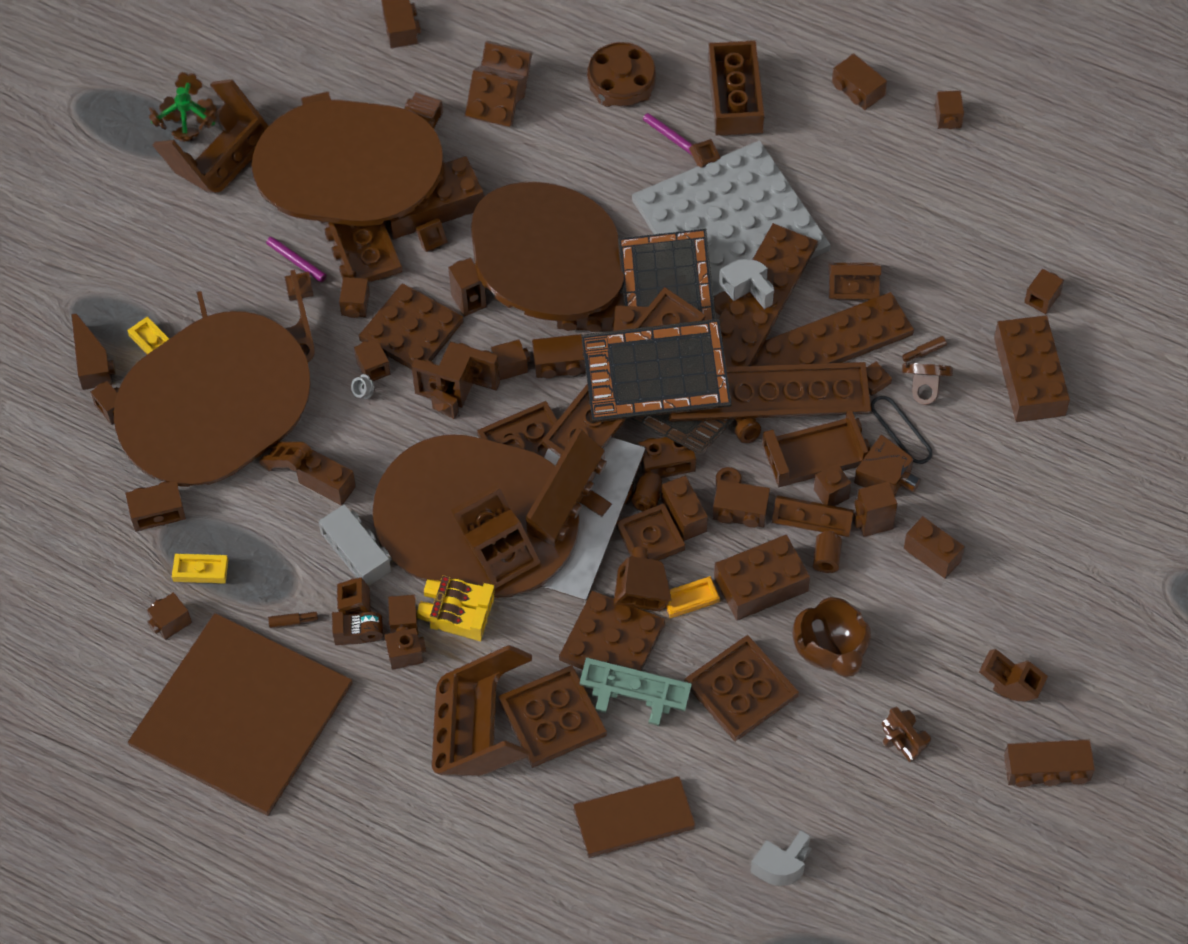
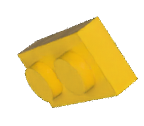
[127,316,169,354]
[172,554,229,583]

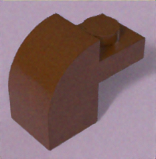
[979,648,1048,701]

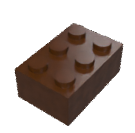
[714,534,810,621]

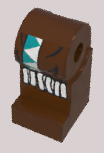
[332,612,383,646]

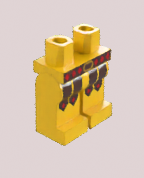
[417,575,495,641]

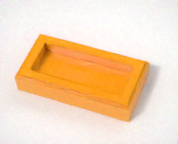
[665,576,720,619]

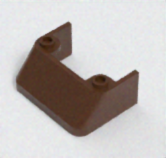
[152,79,269,193]

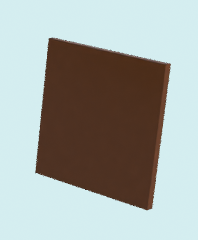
[128,613,353,816]

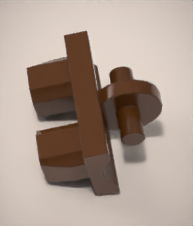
[881,706,931,762]

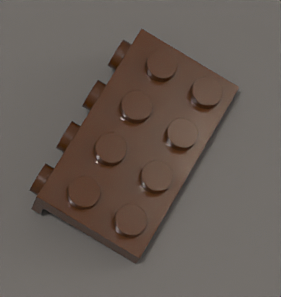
[320,221,402,283]

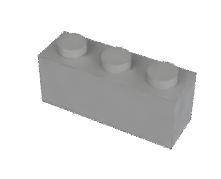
[318,504,391,586]

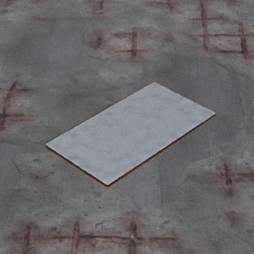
[540,438,645,600]

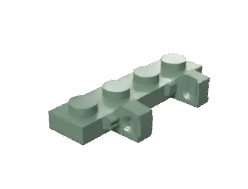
[579,658,692,727]

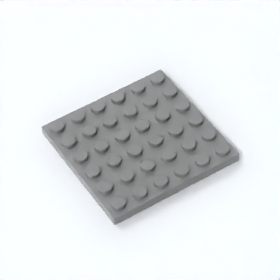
[632,140,831,306]

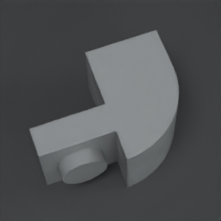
[719,259,774,309]
[750,830,811,886]

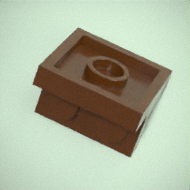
[828,262,881,299]

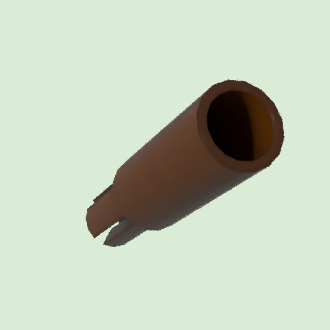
[902,336,947,363]
[268,612,318,628]

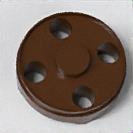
[587,42,656,106]

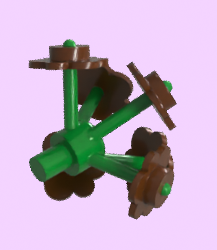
[149,72,217,142]

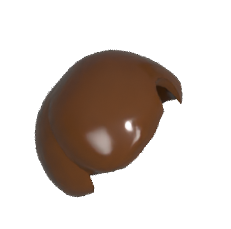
[792,597,871,677]

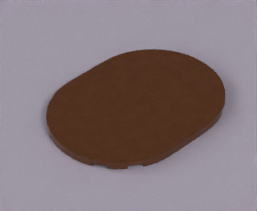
[252,100,444,226]
[471,182,624,321]
[114,311,311,487]
[373,434,580,598]

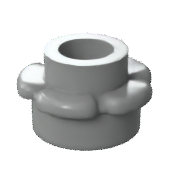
[351,374,374,399]

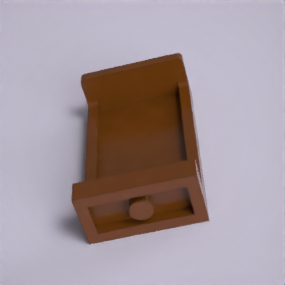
[762,410,870,488]

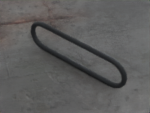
[870,396,933,464]

